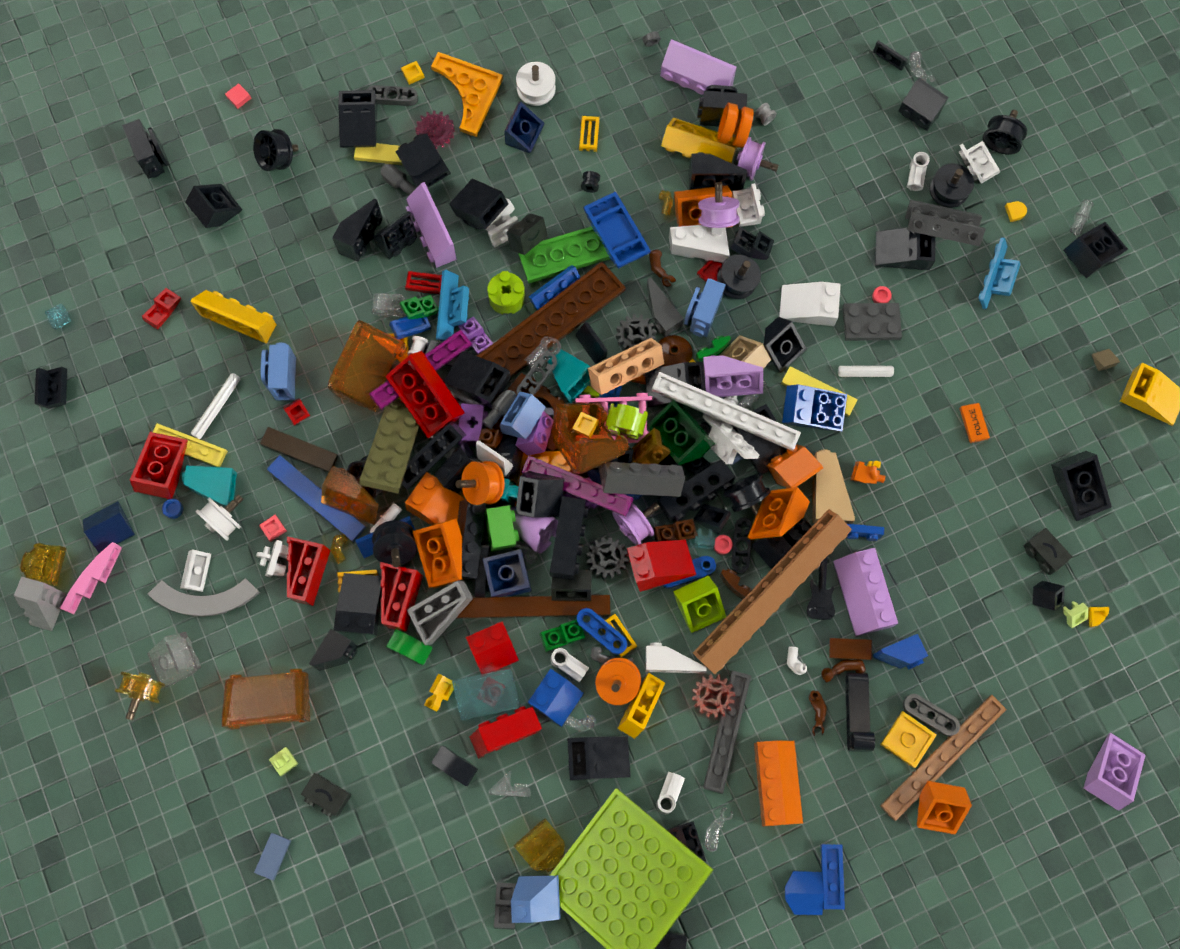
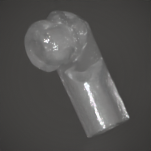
[513,541,537,564]
[565,715,596,732]

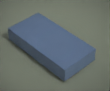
[254,833,291,880]

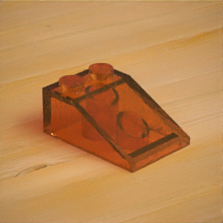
[321,466,379,525]

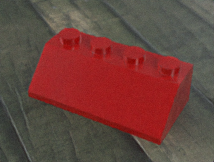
[385,351,465,439]

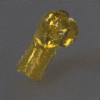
[659,190,673,216]
[330,534,347,564]

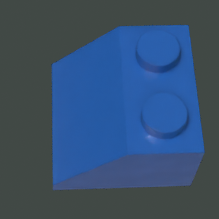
[873,634,928,670]
[528,668,584,727]

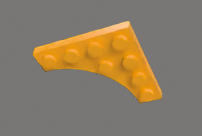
[431,52,503,137]

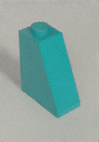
[547,348,590,404]
[182,466,237,507]

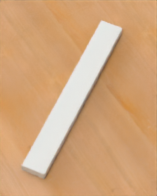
[652,372,801,451]

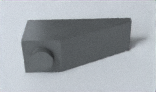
[647,277,684,337]

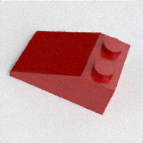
[130,432,188,499]
[627,540,696,592]

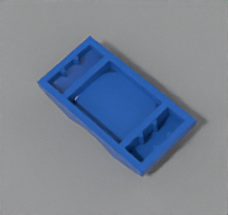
[583,192,651,269]

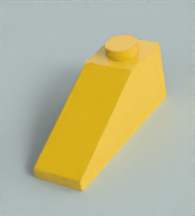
[618,673,665,739]

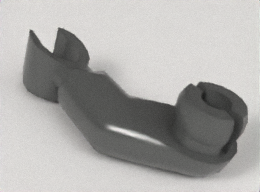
[590,647,634,664]

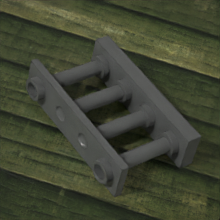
[905,200,986,246]

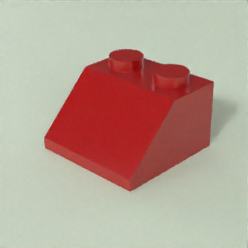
[466,621,519,677]

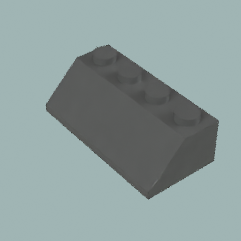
[599,462,685,497]

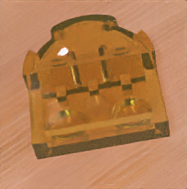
[20,543,67,586]
[513,818,565,871]

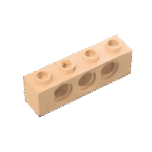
[588,338,664,395]

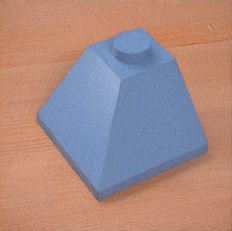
[511,875,560,923]

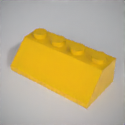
[661,117,738,163]
[190,290,277,344]

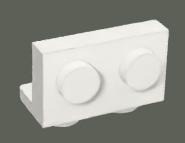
[732,183,765,227]

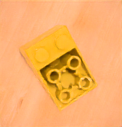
[1120,363,1180,426]

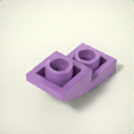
[458,316,493,355]

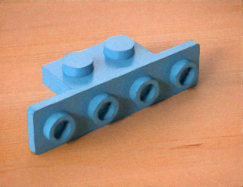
[979,237,1021,309]
[436,270,469,342]

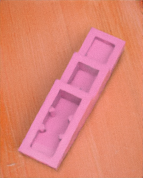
[60,542,122,614]

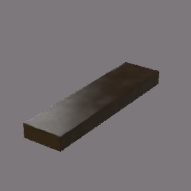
[260,427,338,473]

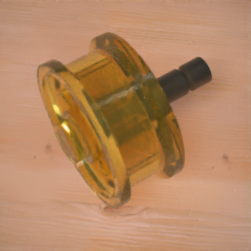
[115,672,166,720]

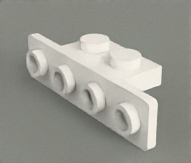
[703,413,759,464]

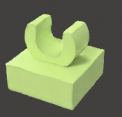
[1063,601,1088,628]
[269,747,298,776]

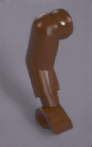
[649,249,676,287]
[821,659,866,683]
[809,690,827,736]

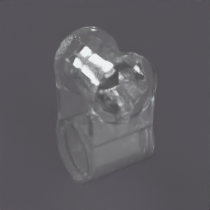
[372,293,406,317]

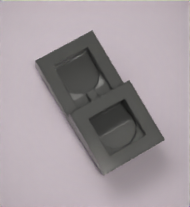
[494,883,516,930]

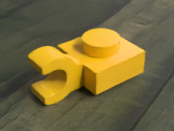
[424,673,457,712]

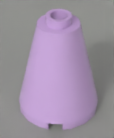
[510,506,558,553]

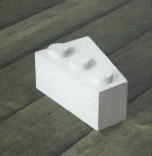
[669,225,730,265]

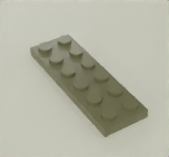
[359,399,420,493]

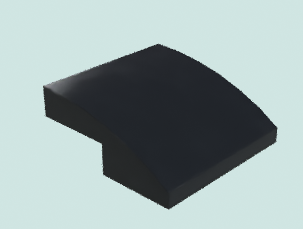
[730,226,774,260]

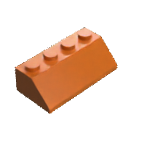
[754,741,803,826]

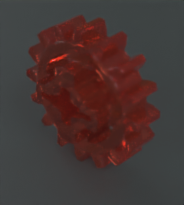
[692,674,735,719]

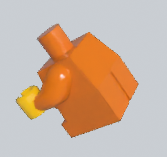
[850,461,886,484]

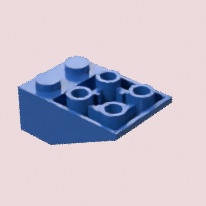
[782,384,847,431]

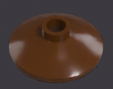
[659,335,692,367]

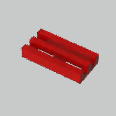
[405,271,442,295]

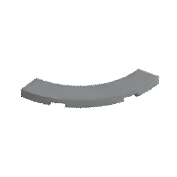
[148,578,260,617]

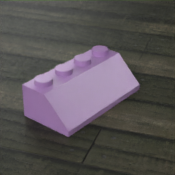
[660,39,736,95]
[405,182,457,268]
[833,548,898,636]

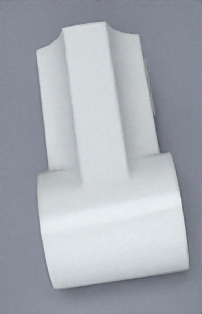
[907,152,930,191]
[550,648,589,682]
[656,772,685,815]

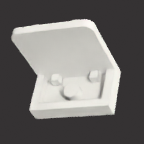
[959,141,1000,184]

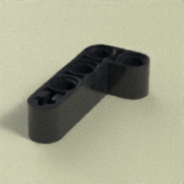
[845,673,875,752]

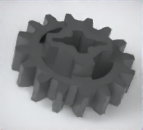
[616,314,656,351]
[587,536,629,579]

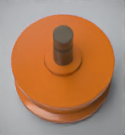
[456,461,505,505]
[595,657,641,705]

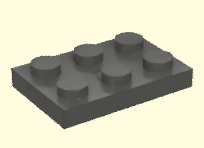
[843,303,902,341]

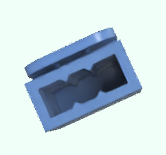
[684,278,726,337]
[261,342,296,401]

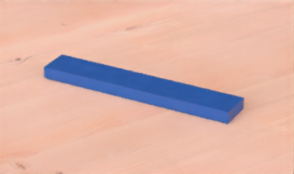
[267,455,366,542]

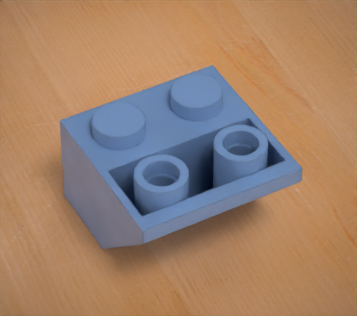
[500,392,546,439]

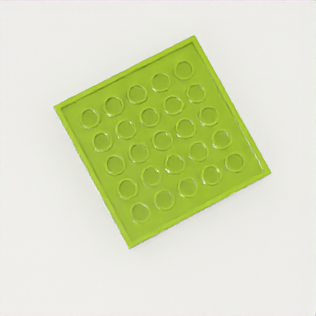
[549,788,714,949]

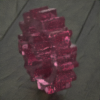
[415,110,455,149]

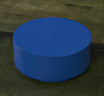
[162,499,183,519]

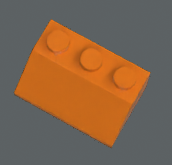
[674,185,733,228]

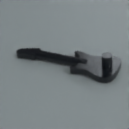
[806,556,835,620]

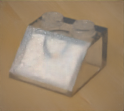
[147,632,201,689]

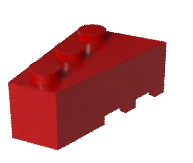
[287,536,331,606]
[380,562,423,632]
[469,706,542,759]

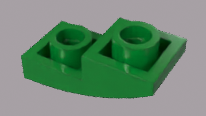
[399,295,439,319]
[695,335,731,364]
[540,620,585,652]
[386,629,433,665]

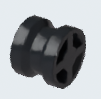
[581,171,600,193]

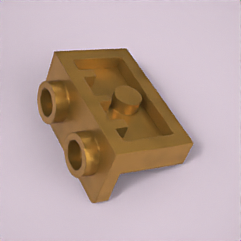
[631,428,670,464]

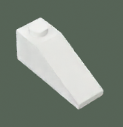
[645,643,706,674]

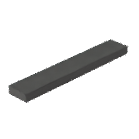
[703,670,751,794]

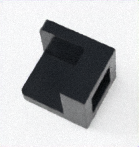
[1033,581,1065,611]

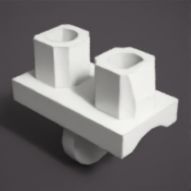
[487,215,519,248]
[256,540,288,577]

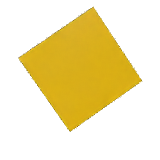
[880,711,937,768]

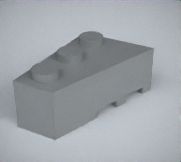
[14,576,67,631]
[407,581,473,645]

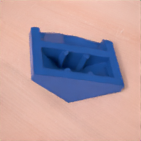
[785,871,824,915]

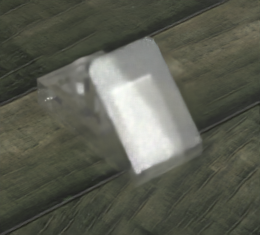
[489,770,531,797]

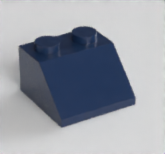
[483,549,532,597]

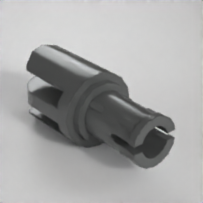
[381,164,417,196]
[482,390,517,429]

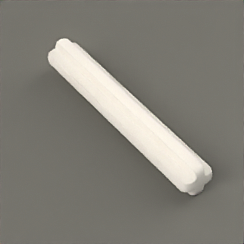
[191,373,240,439]

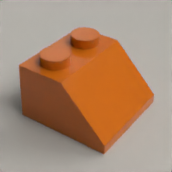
[767,445,823,488]
[917,781,972,834]

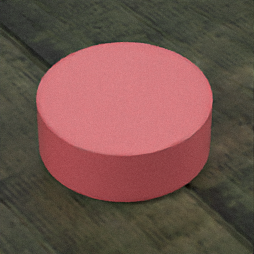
[872,286,892,303]
[713,535,733,555]

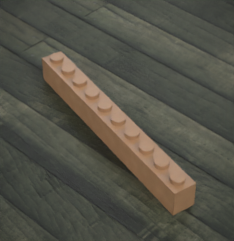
[693,509,852,674]

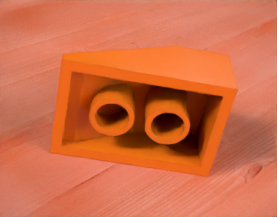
[405,472,465,525]
[748,487,810,539]
[413,518,462,588]

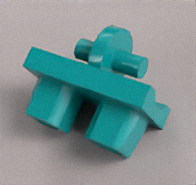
[500,479,519,505]

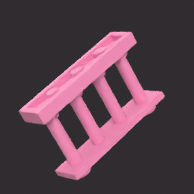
[575,393,652,445]

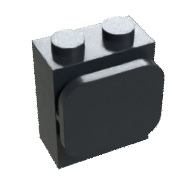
[697,85,747,127]
[122,119,170,179]
[395,133,451,188]
[449,178,509,230]

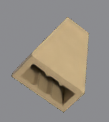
[813,450,855,524]

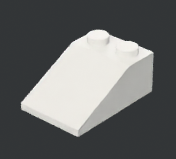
[779,282,840,326]

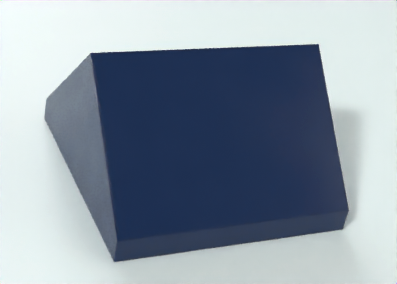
[504,101,545,153]
[83,501,135,553]

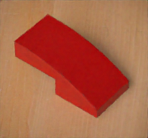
[142,288,181,330]

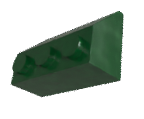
[647,400,715,465]

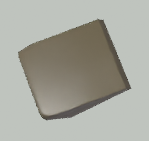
[1091,349,1120,371]

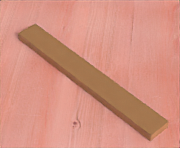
[880,695,1007,821]

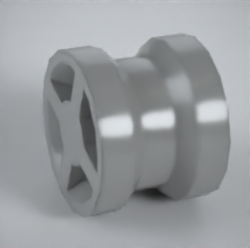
[754,103,777,126]

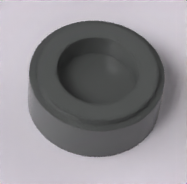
[642,31,661,47]

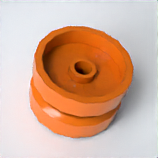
[717,102,754,148]

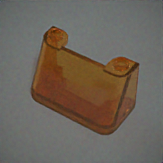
[328,320,407,412]
[552,403,628,474]
[222,669,310,730]

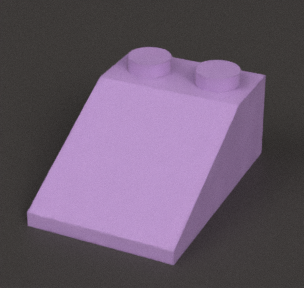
[703,355,763,397]
[1084,733,1145,811]

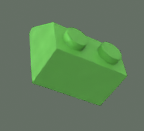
[485,505,519,552]

